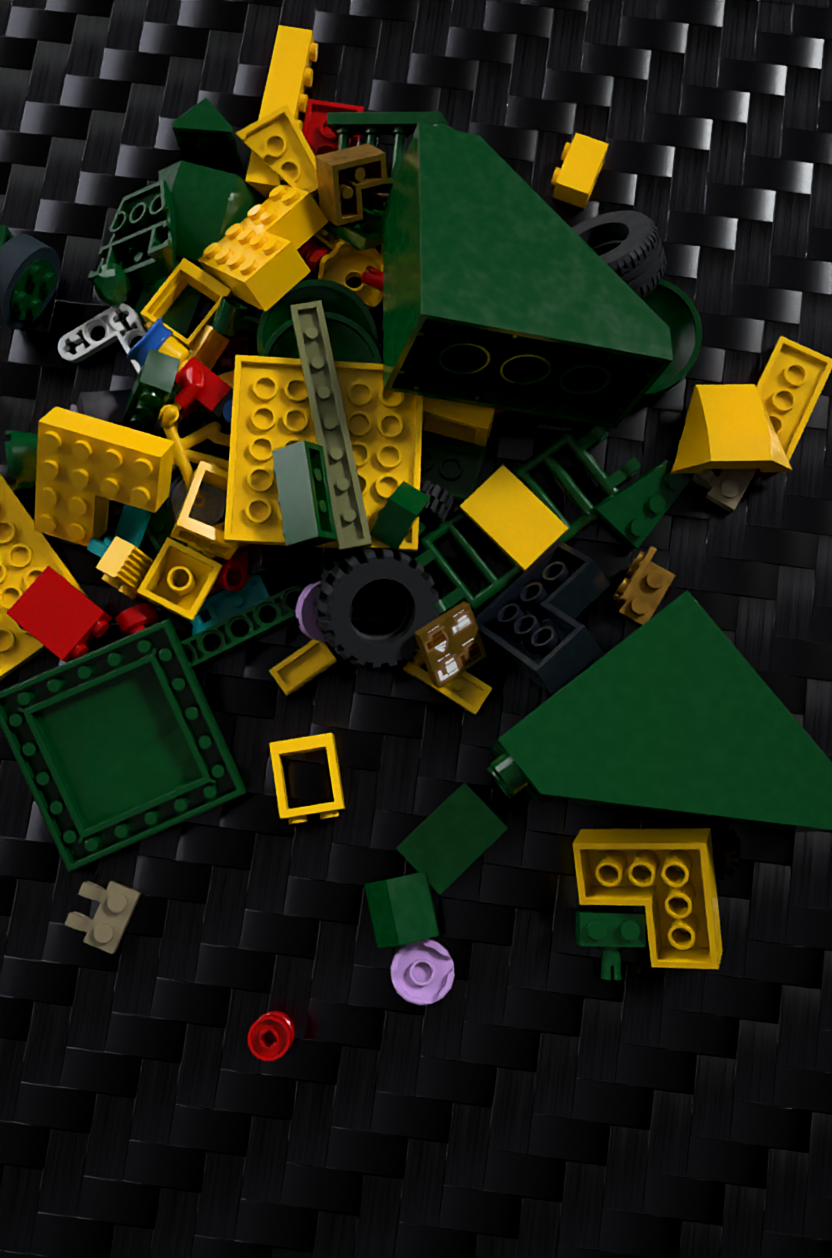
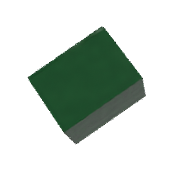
[172,97,240,164]
[364,871,440,948]

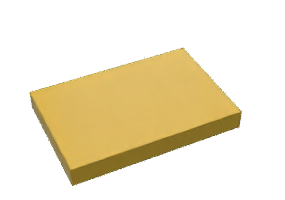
[459,465,568,572]

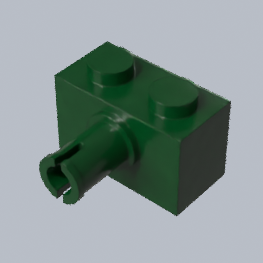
[576,911,646,980]

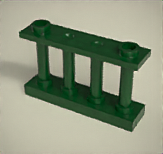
[327,112,448,193]

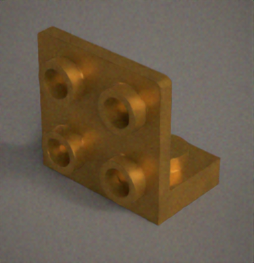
[611,546,675,627]

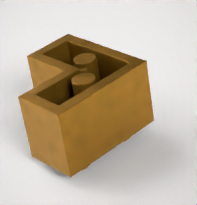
[315,143,387,226]

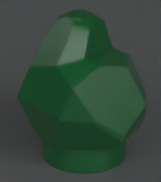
[94,263,131,308]

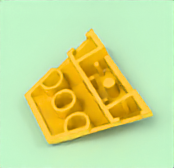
[671,384,792,474]

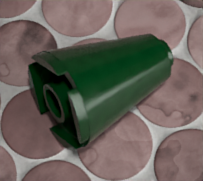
[5,430,38,491]

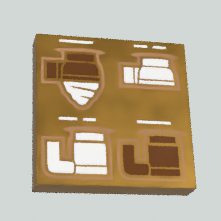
[414,601,487,688]

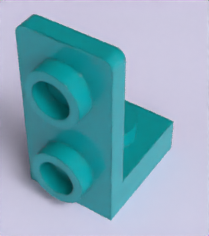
[87,504,152,558]

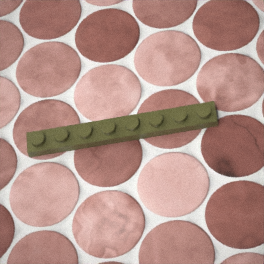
[290,300,372,552]

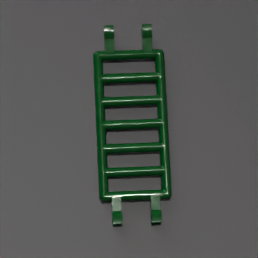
[414,425,642,616]

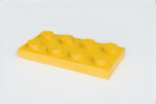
[756,336,832,461]

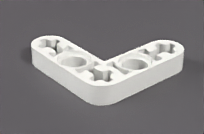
[58,304,147,374]

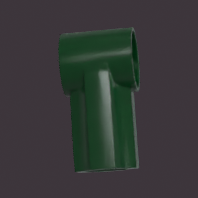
[211,296,263,339]

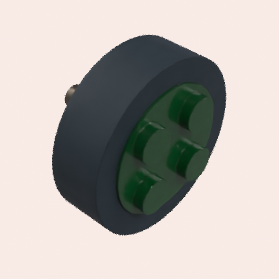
[0,234,60,330]

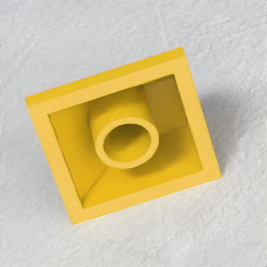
[137,537,223,621]

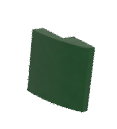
[323,199,384,250]

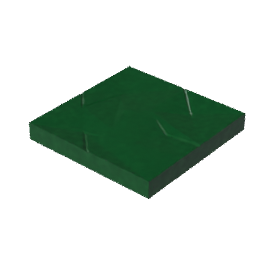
[0,618,247,872]

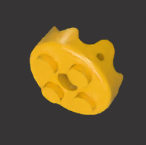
[317,240,383,313]

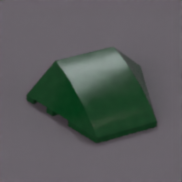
[159,160,267,264]
[87,179,177,290]

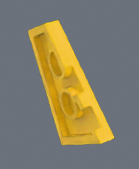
[236,104,318,196]

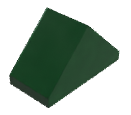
[370,481,431,551]

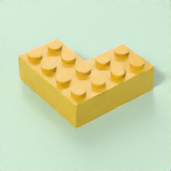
[198,185,328,312]
[34,406,175,547]
[573,828,723,969]

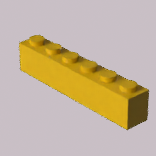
[245,25,318,199]

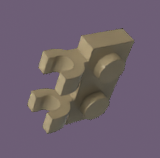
[691,469,757,513]
[64,881,141,954]

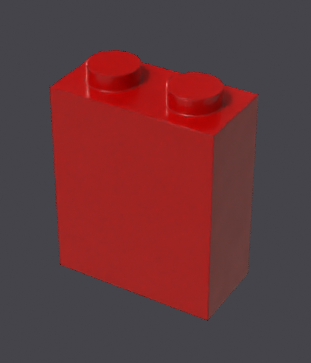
[6,565,112,663]

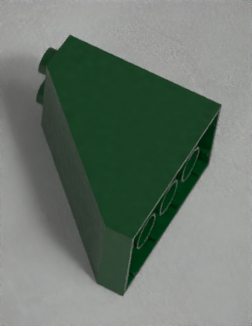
[383,122,673,428]
[487,590,832,833]

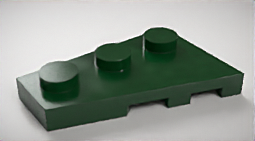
[591,459,691,549]

